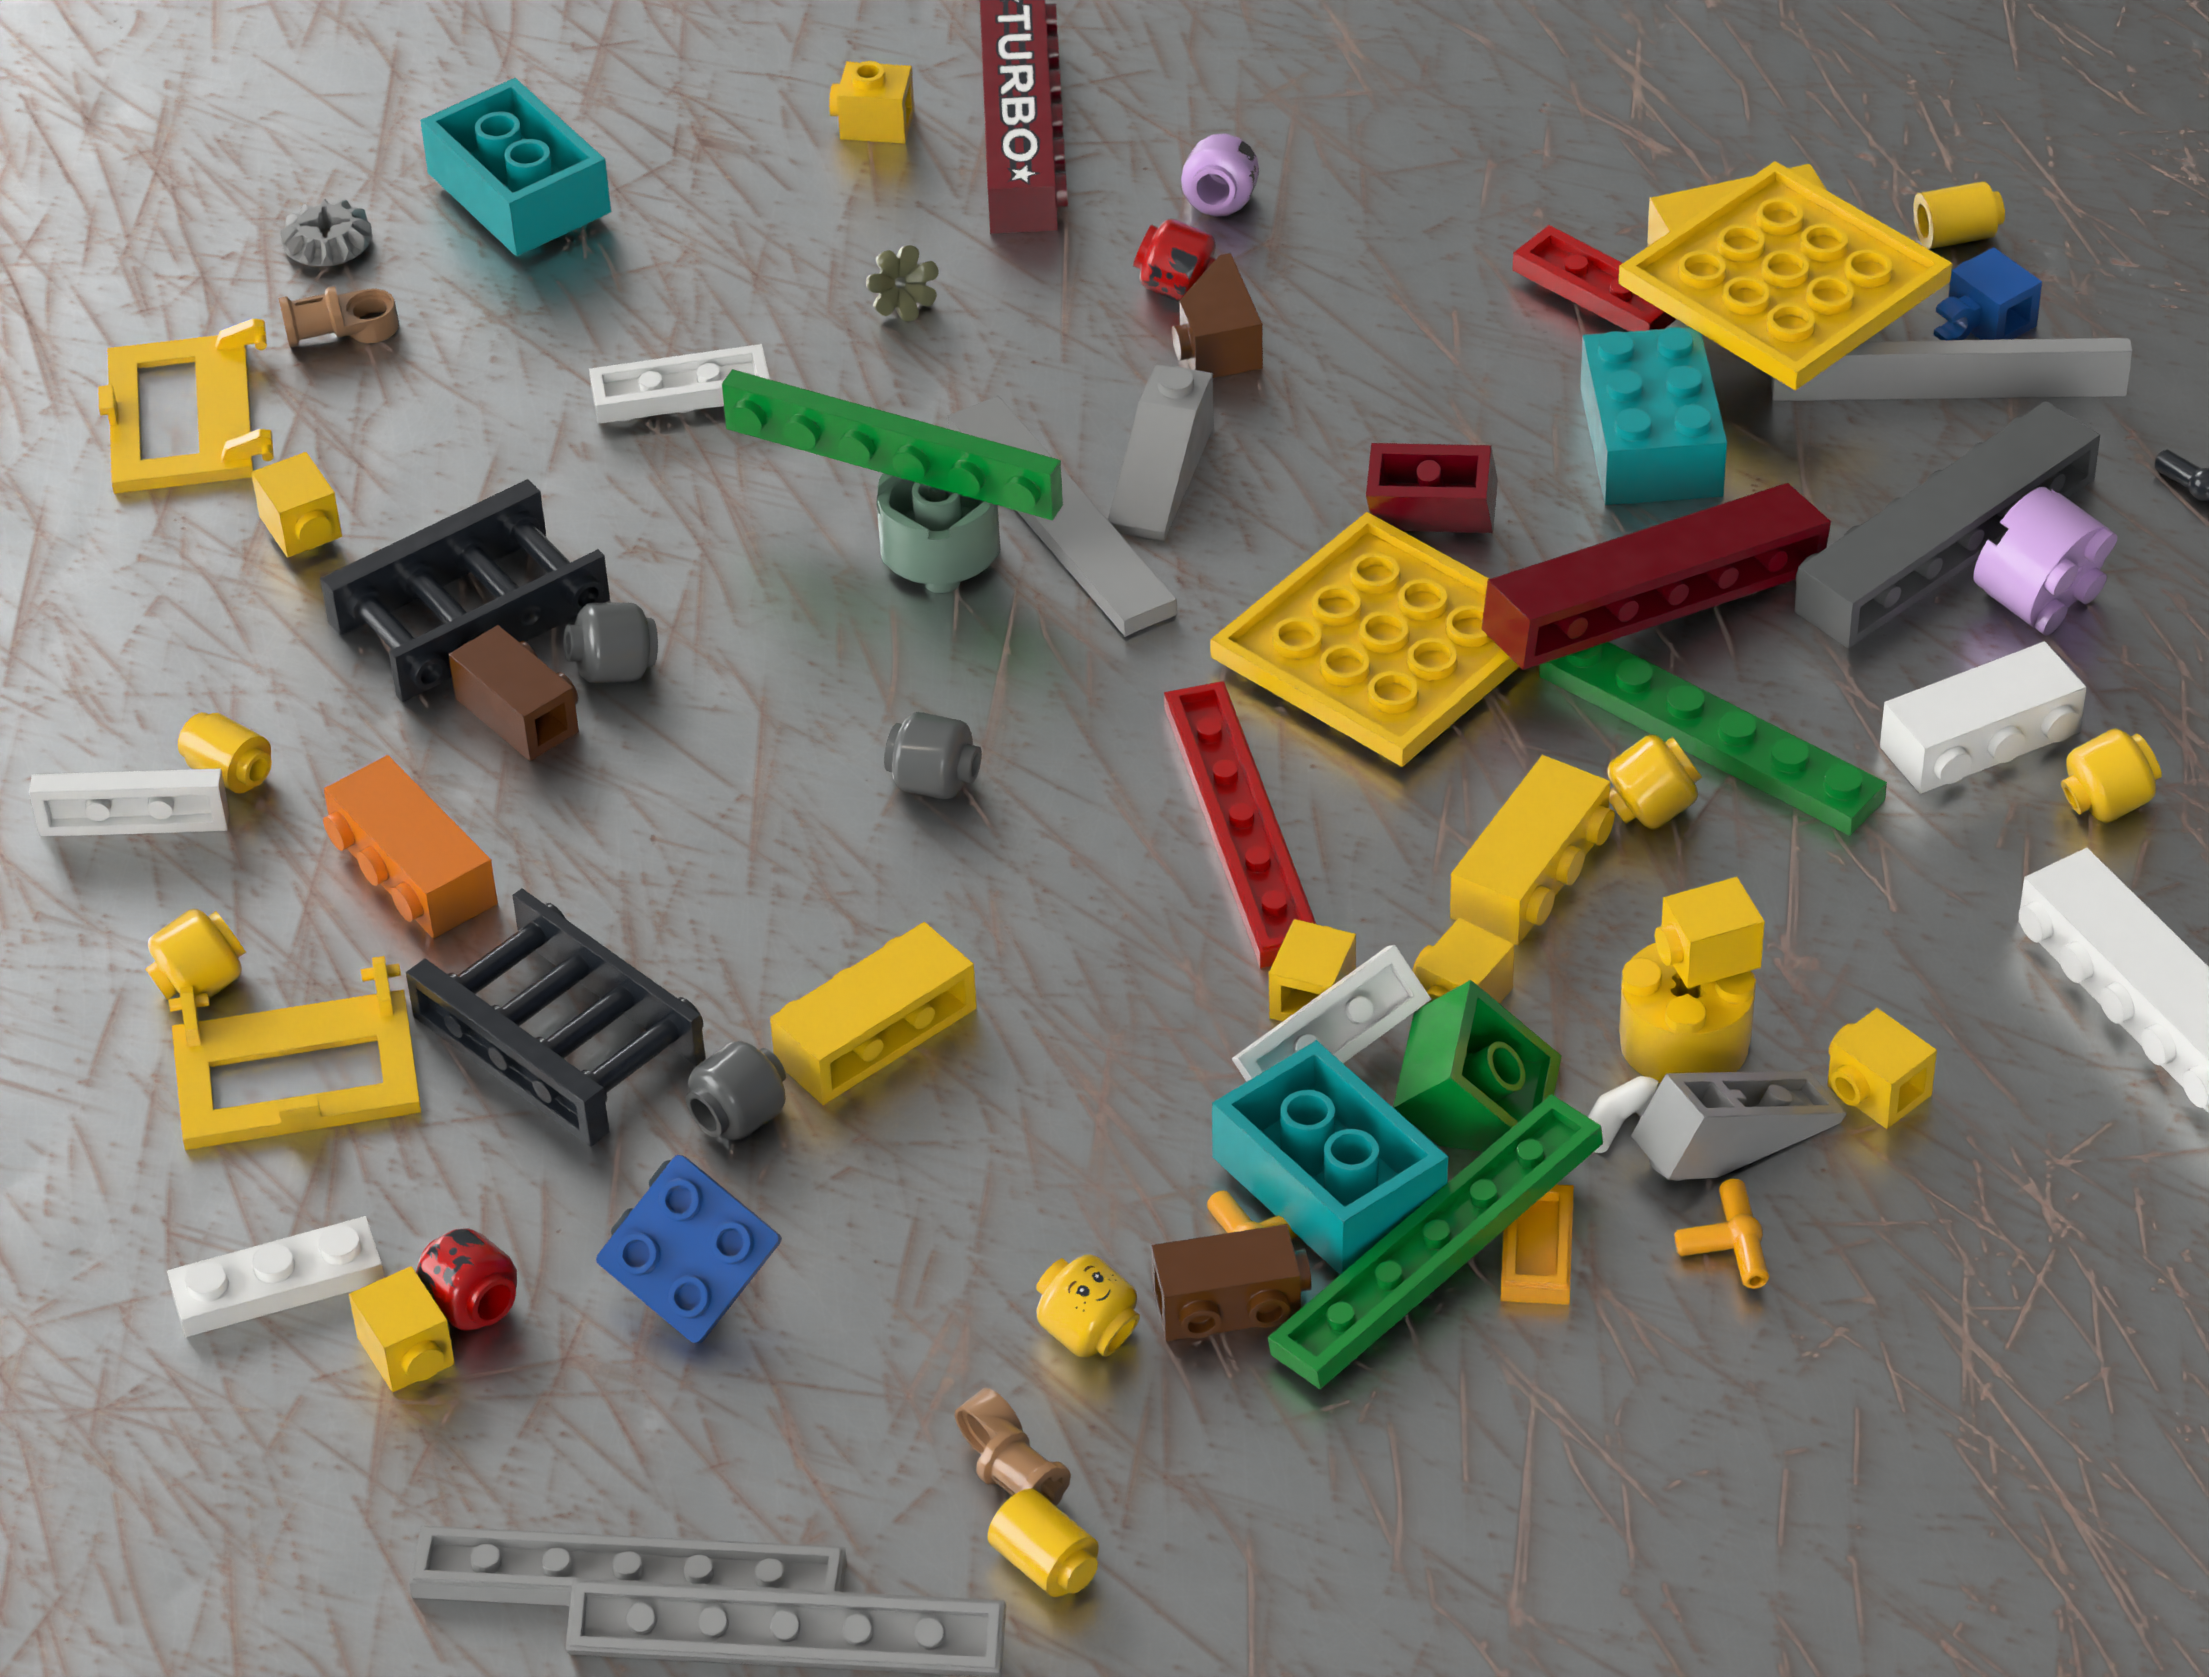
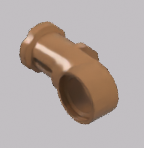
[278,286,399,347]
[955,1388,1071,1506]

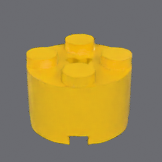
[1619,942,1756,1083]

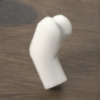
[1588,1076,1658,1153]

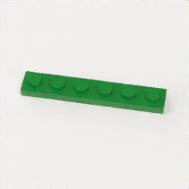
[722,369,1063,521]
[1539,642,1887,836]
[1267,1094,1603,1389]

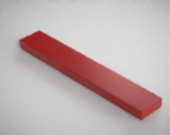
[1164,681,1316,968]

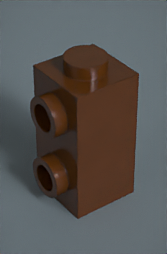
[449,625,579,761]
[1151,1224,1312,1341]

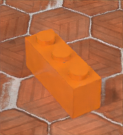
[323,755,498,939]

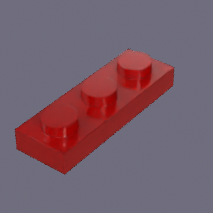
[1513,225,1676,332]

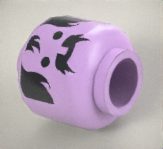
[1181,134,1259,217]

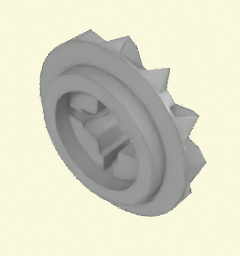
[280,199,372,266]

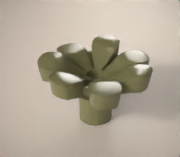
[866,245,939,322]

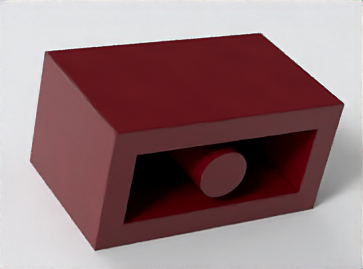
[1366,443,1498,533]

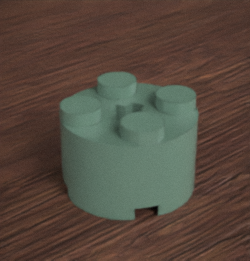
[876,473,1000,593]

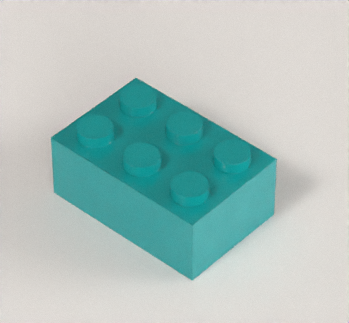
[420,77,612,256]
[1580,327,1727,505]
[1212,1040,1448,1275]

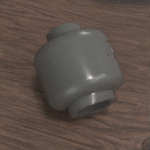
[564,603,658,683]
[884,712,982,799]
[686,1041,786,1140]

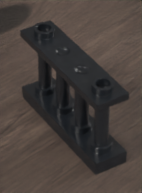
[320,479,610,702]
[406,888,706,1147]

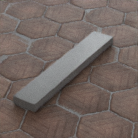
[1771,338,2132,401]
[947,395,1177,636]
[409,1525,847,1606]
[566,1578,1006,1677]

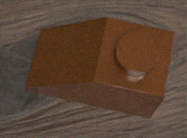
[1172,253,1263,378]

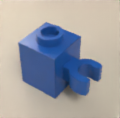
[1933,247,2042,340]

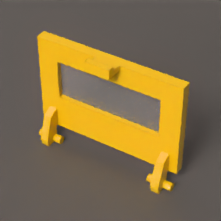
[98,319,274,494]
[168,956,422,1150]

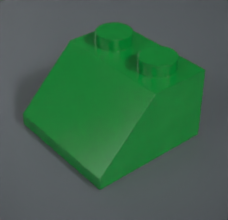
[1393,980,1562,1152]

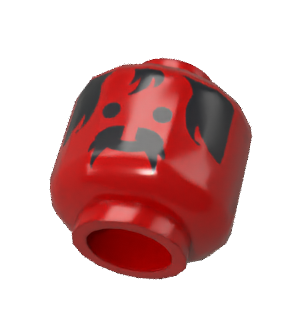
[1133,218,1216,302]
[416,1228,517,1331]

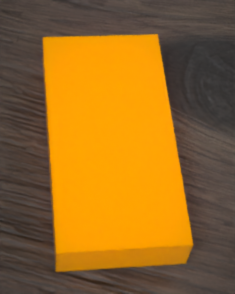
[1501,1184,1574,1305]

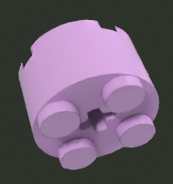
[1974,487,2118,636]

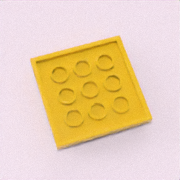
[1619,161,1952,391]
[1210,512,1519,767]

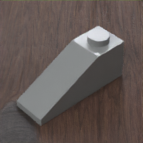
[1108,364,1214,542]
[1631,1071,1847,1181]

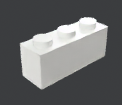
[1880,641,2086,794]

